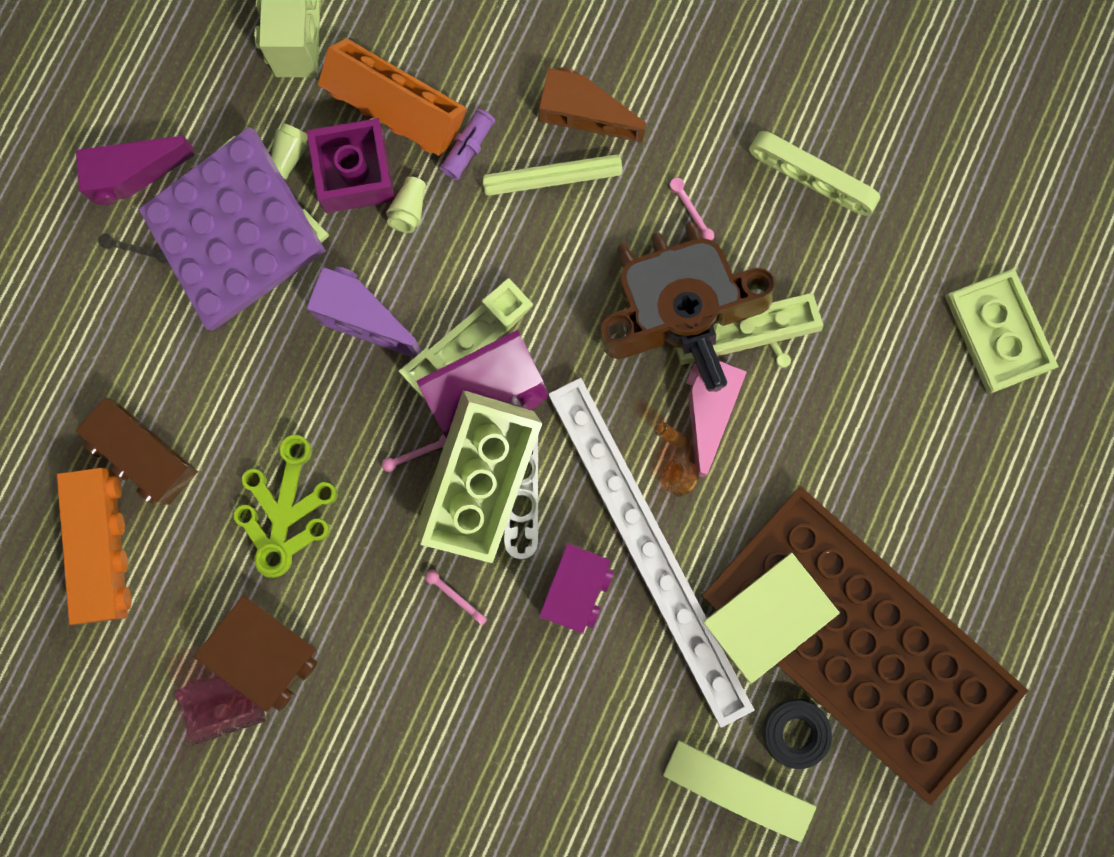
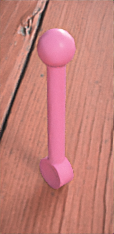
[670,178,714,240]
[382,435,446,472]
[425,569,488,625]

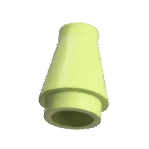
[271,123,309,180]
[386,177,426,233]

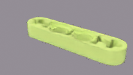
[749,131,880,216]

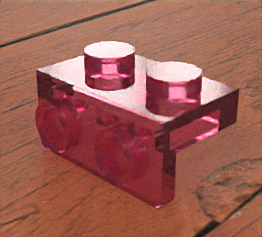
[174,676,266,746]

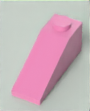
[686,361,746,478]

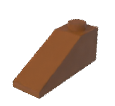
[539,67,646,142]

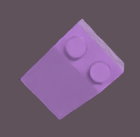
[306,266,422,358]

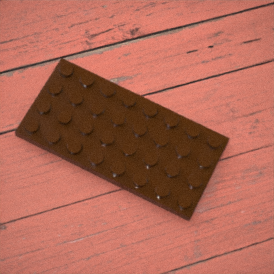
[701,486,1029,805]

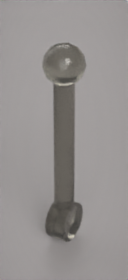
[98,234,168,263]

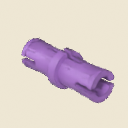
[439,108,495,181]

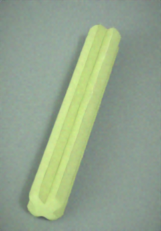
[482,154,623,196]

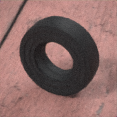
[762,699,832,769]

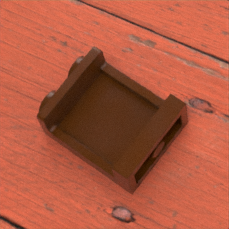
[193,595,318,715]

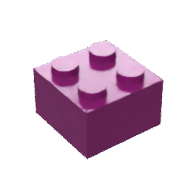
[307,118,395,213]
[539,543,615,634]

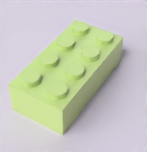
[255,0,321,78]
[416,390,542,563]

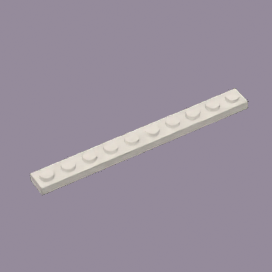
[548,378,754,728]

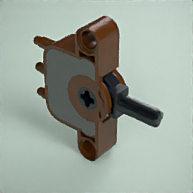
[600,222,775,392]

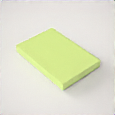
[945,268,1059,395]
[702,553,840,684]

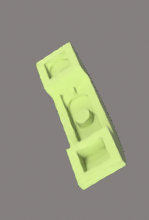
[399,278,533,400]
[663,740,817,842]

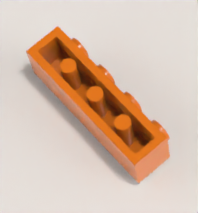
[318,38,467,156]
[57,468,132,625]

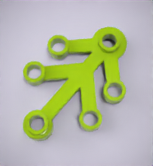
[234,435,338,578]

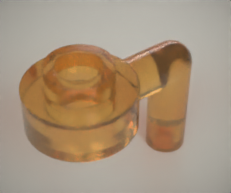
[655,422,699,497]

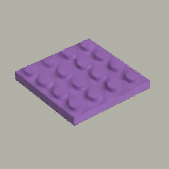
[139,127,326,330]

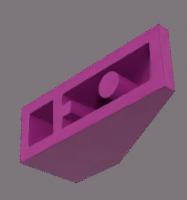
[76,136,195,205]

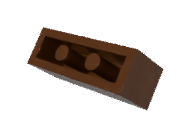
[75,397,199,505]

